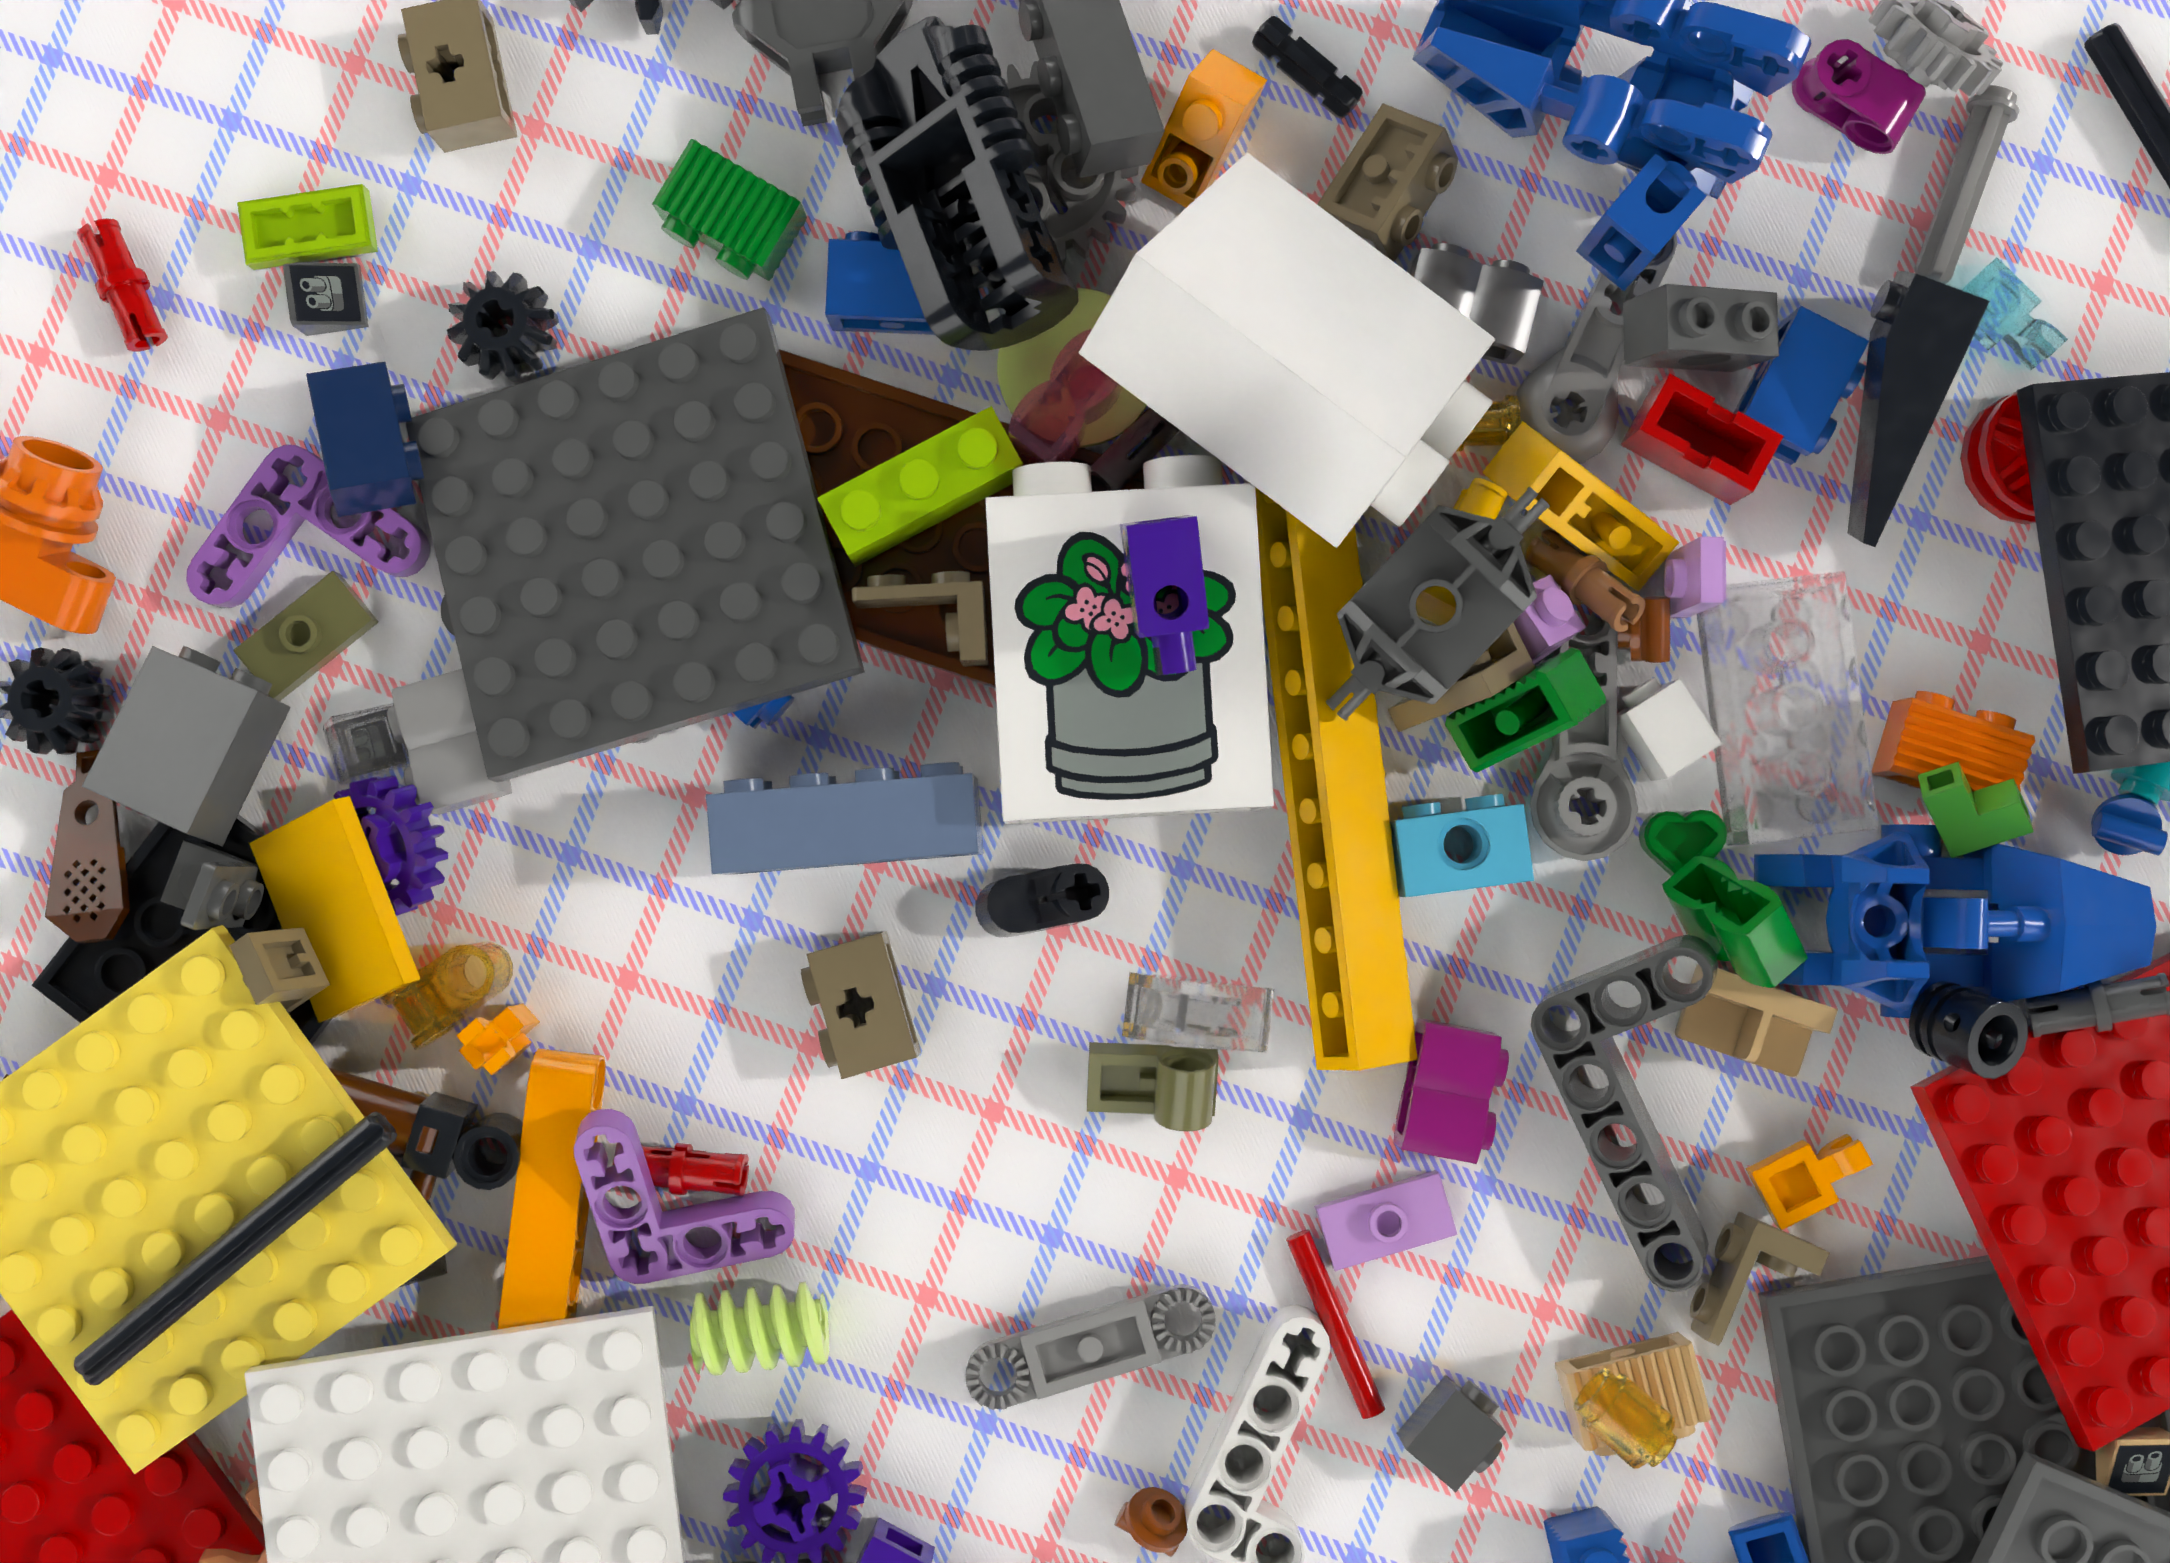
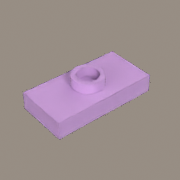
[1664,536,1726,618]
[1314,1170,1458,1271]

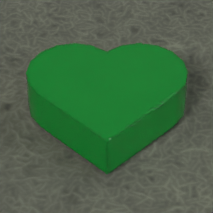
[1639,810,1727,876]

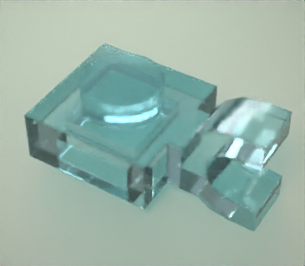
[1961,257,2068,371]

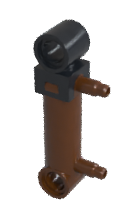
[328,1067,523,1202]

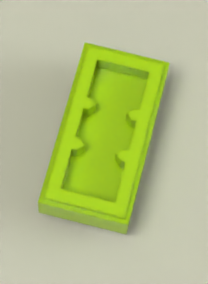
[237,184,378,270]

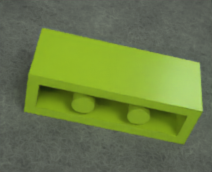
[817,406,1023,567]

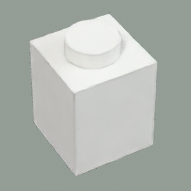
[1617,677,1722,781]

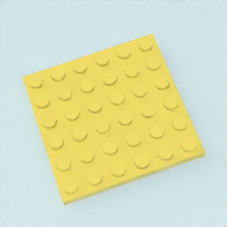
[0,925,457,1474]

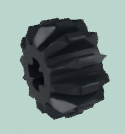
[446,271,559,381]
[0,647,115,755]

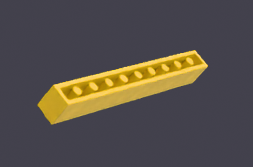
[1255,487,1418,1071]

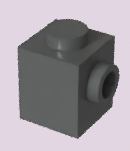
[1396,1375,1506,1493]

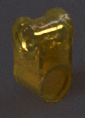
[380,941,513,1050]

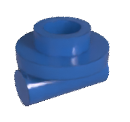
[2091,794,2168,856]

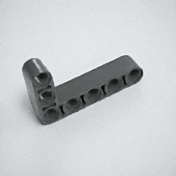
[1531,935,1718,1292]

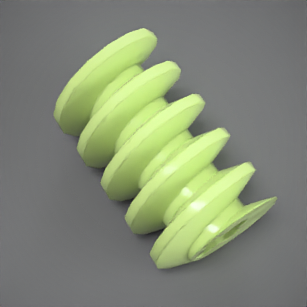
[690,1281,829,1376]

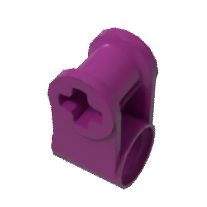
[1792,39,1926,154]

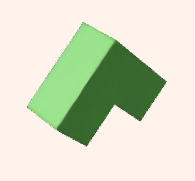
[1918,762,2034,858]

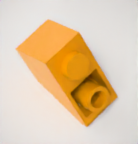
[1140,49,1267,208]

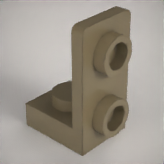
[852,571,989,667]
[229,928,330,1013]
[1690,1211,1830,1346]

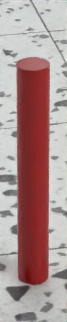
[1286,1229,1386,1419]

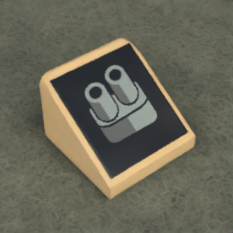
[2095,1427,2170,1496]

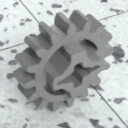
[1868,0,2003,97]

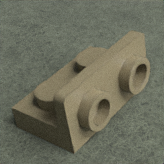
[1317,103,1458,262]
[1387,623,1536,732]

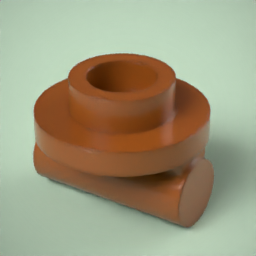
[1617,596,1670,663]
[1114,1487,1188,1557]

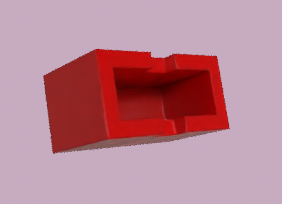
[1620,374,1784,505]

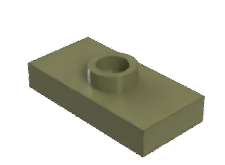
[233,571,379,701]

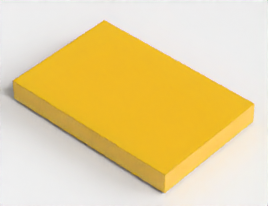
[249,796,420,1023]

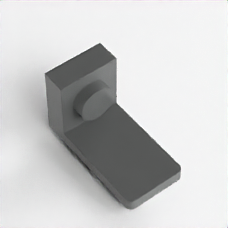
[160,840,264,930]

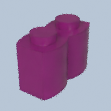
[1393,1018,1509,1164]

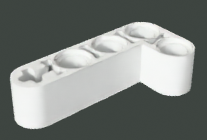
[1184,1304,1331,1563]

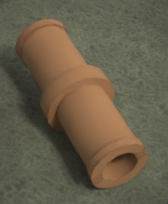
[1526,529,1645,632]

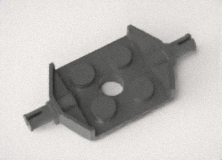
[1325,487,1550,721]

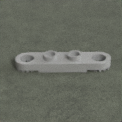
[966,1284,1216,1410]

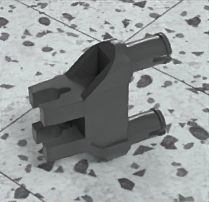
[732,0,913,127]

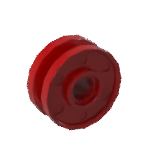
[1960,382,2049,525]

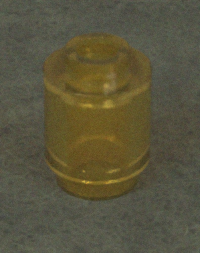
[1573,1368,1677,1469]

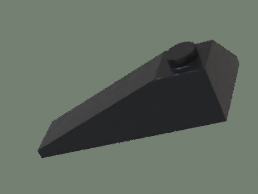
[1847,271,1990,547]

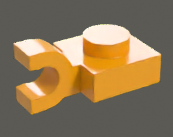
[456,1003,540,1075]
[1745,1133,1873,1230]

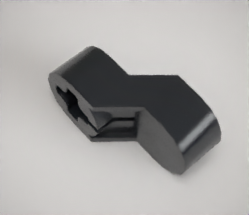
[975,863,1109,937]

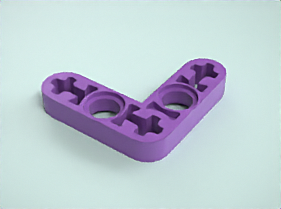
[186,445,430,608]
[574,1109,795,1284]

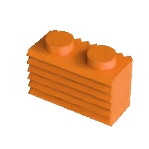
[1871,691,2035,791]

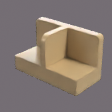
[1675,965,1838,1077]

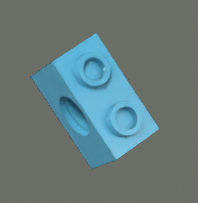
[1390,794,1534,897]

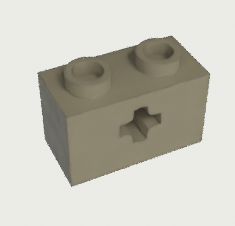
[398,0,518,153]
[801,931,921,1079]

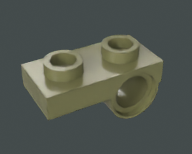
[1087,1042,1219,1132]

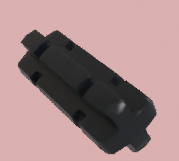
[1252,16,1363,119]

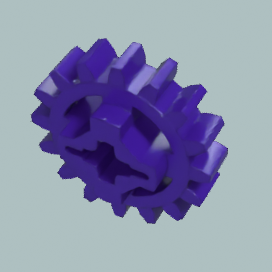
[333,776,448,916]
[723,1419,867,1563]

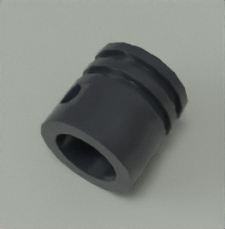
[1909,981,2028,1079]

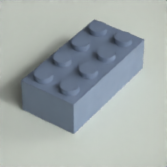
[706,762,984,875]

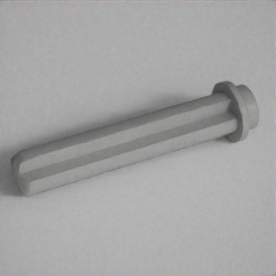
[1914,85,2019,284]

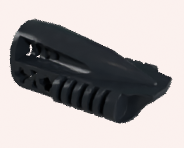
[836,16,1078,351]

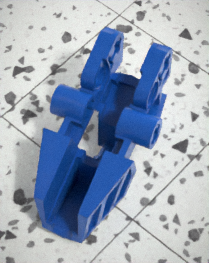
[1412,0,1812,196]
[1754,824,2157,1018]

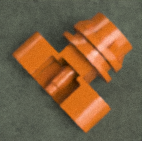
[0,436,116,634]

